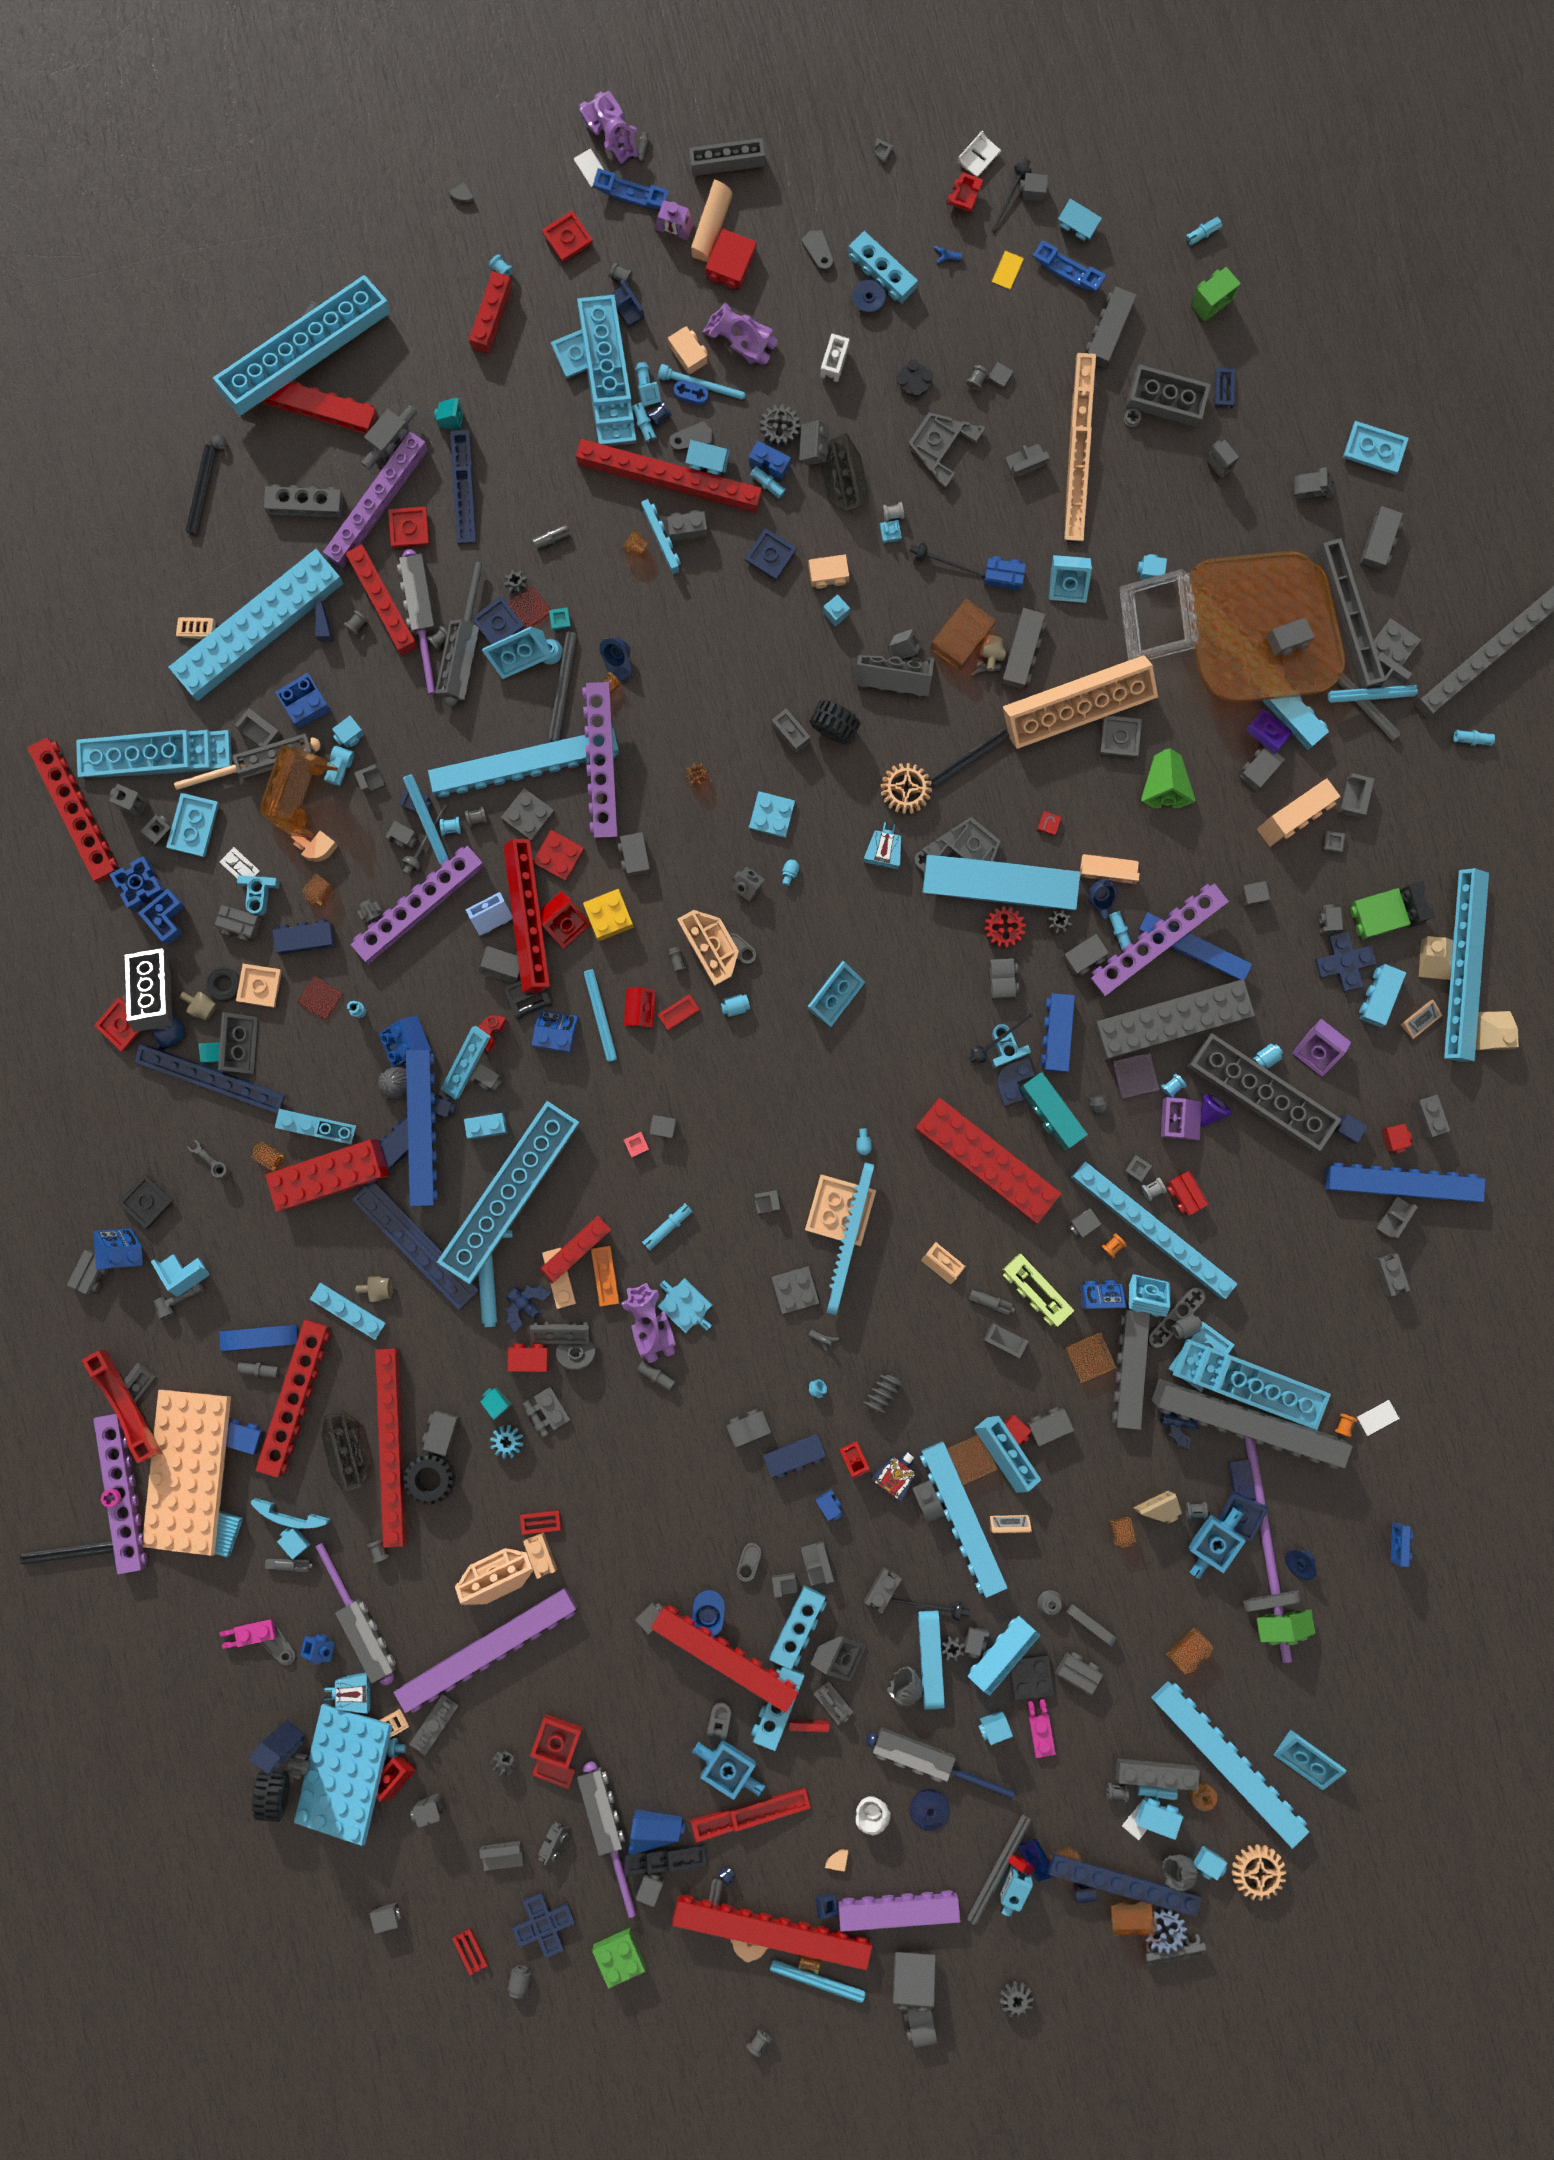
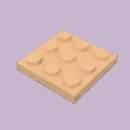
[805,1175,876,1246]

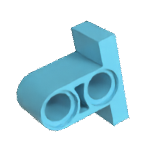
[237,875,280,916]
[991,1024,1031,1068]

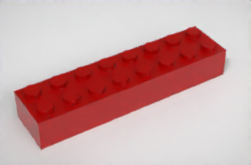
[915,1097,1062,1225]

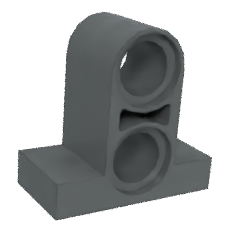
[1294,467,1335,499]

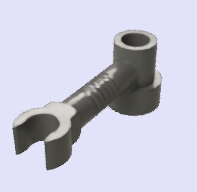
[188,1140,230,1178]
[154,1283,204,1320]

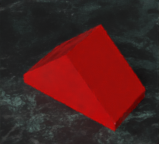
[839,1441,871,1479]

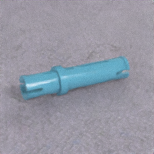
[642,1203,693,1251]

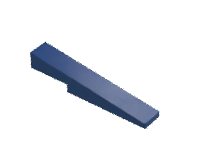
[1139,912,1252,981]

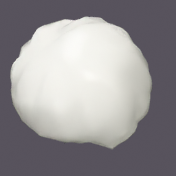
[856,1796,891,1836]

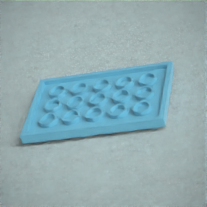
[294,1704,393,1846]

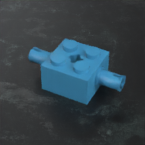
[1188,1507,1246,1579]
[692,1739,765,1800]

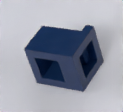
[399,787,431,814]
[431,1094,457,1119]

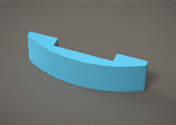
[251,1498,331,1528]

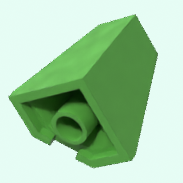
[1142,748,1195,808]

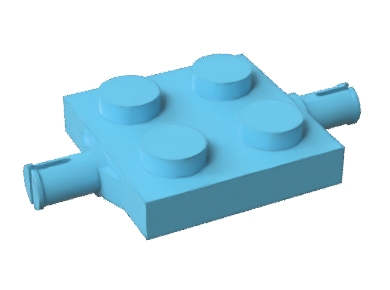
[658,1278,713,1333]

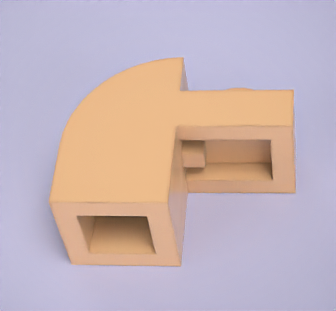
[291,831,338,862]

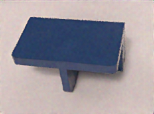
[610,280,644,328]

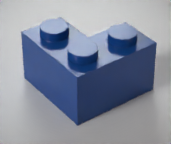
[138,889,186,945]

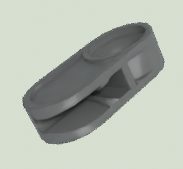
[729,933,756,965]
[737,1542,761,1582]

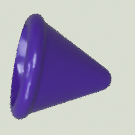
[1200,1094,1231,1127]

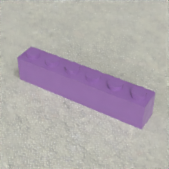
[838,1890,960,1931]

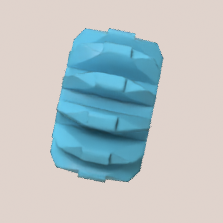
[490,1425,524,1459]

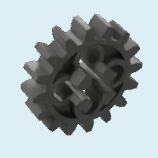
[760,404,800,447]

